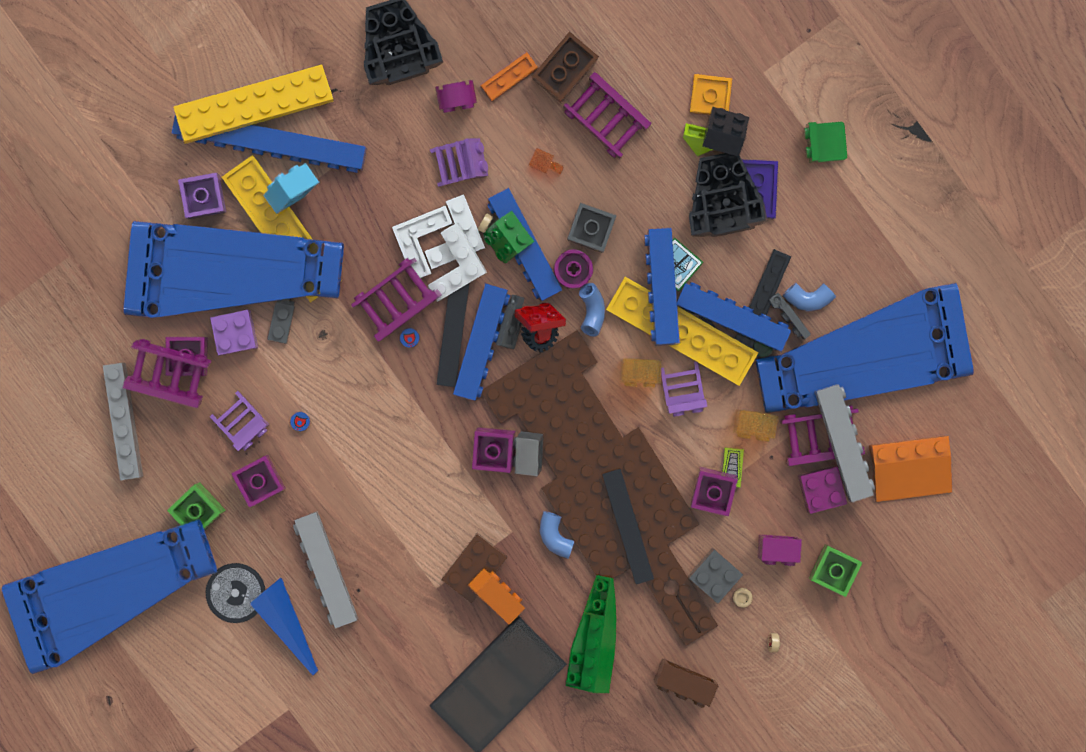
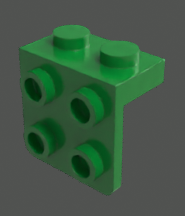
[804,122,848,163]
[483,211,534,264]

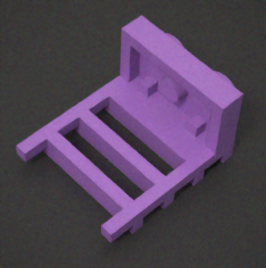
[430,138,488,187]
[660,362,707,417]
[209,391,270,451]

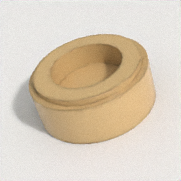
[478,213,493,233]
[733,588,752,607]
[768,633,780,653]

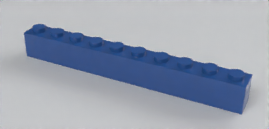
[172,114,367,173]

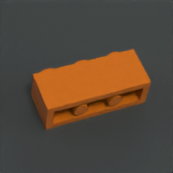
[468,568,525,625]

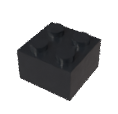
[702,107,749,157]

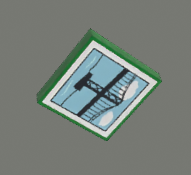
[649,237,703,291]

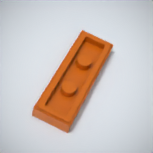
[481,52,538,102]

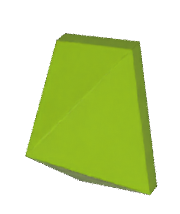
[683,123,713,157]

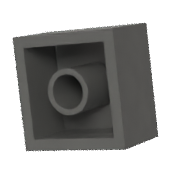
[567,203,617,253]
[687,548,743,603]

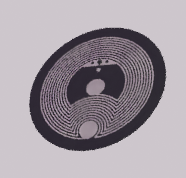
[206,563,265,623]

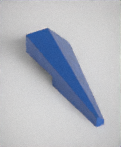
[250,578,318,675]

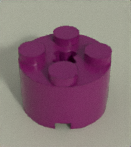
[435,80,477,113]
[554,250,593,289]

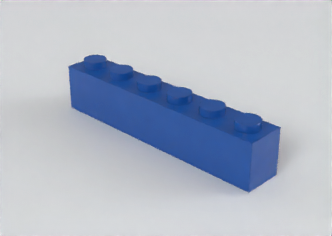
[487,188,562,301]
[644,228,680,346]
[677,282,791,352]
[453,283,510,401]

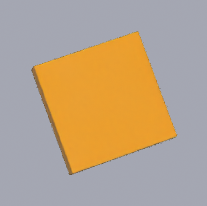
[690,74,732,115]

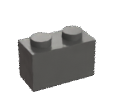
[513,431,543,476]

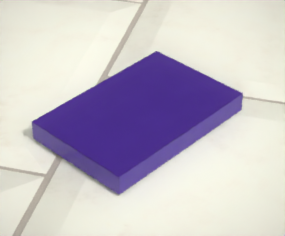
[742,160,778,219]

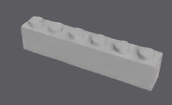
[103,363,143,480]
[814,384,875,502]
[293,511,358,629]

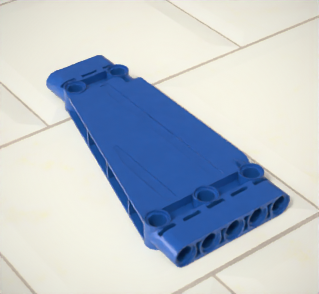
[124,221,344,318]
[756,283,974,414]
[2,520,217,674]

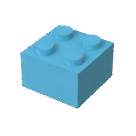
[263,163,319,214]

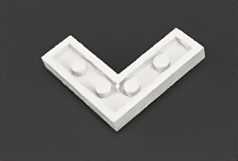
[425,194,485,269]
[392,206,453,278]
[428,223,487,302]

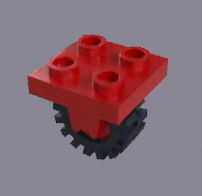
[515,303,566,352]

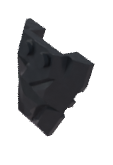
[364,0,443,85]
[689,153,767,237]

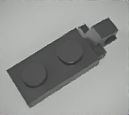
[769,293,811,339]
[496,295,525,350]
[267,298,295,344]

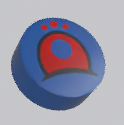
[400,328,419,348]
[290,412,310,431]

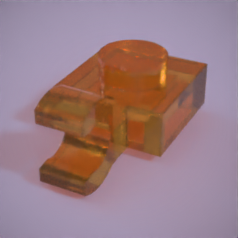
[529,148,564,174]

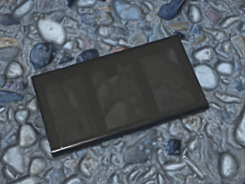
[429,615,567,752]

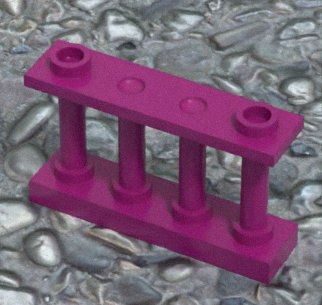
[563,72,651,159]
[351,258,442,342]
[122,339,211,408]
[780,405,865,466]

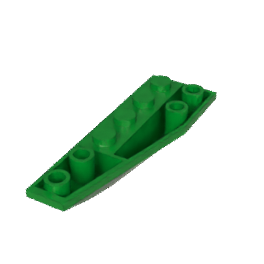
[566,575,616,693]

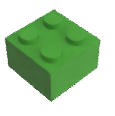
[167,482,226,530]
[808,544,863,597]

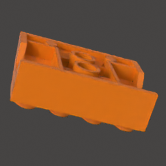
[869,435,952,502]

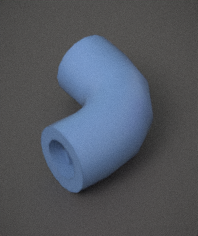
[579,283,605,337]
[782,283,836,312]
[539,511,574,559]

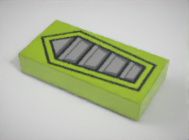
[722,447,744,487]

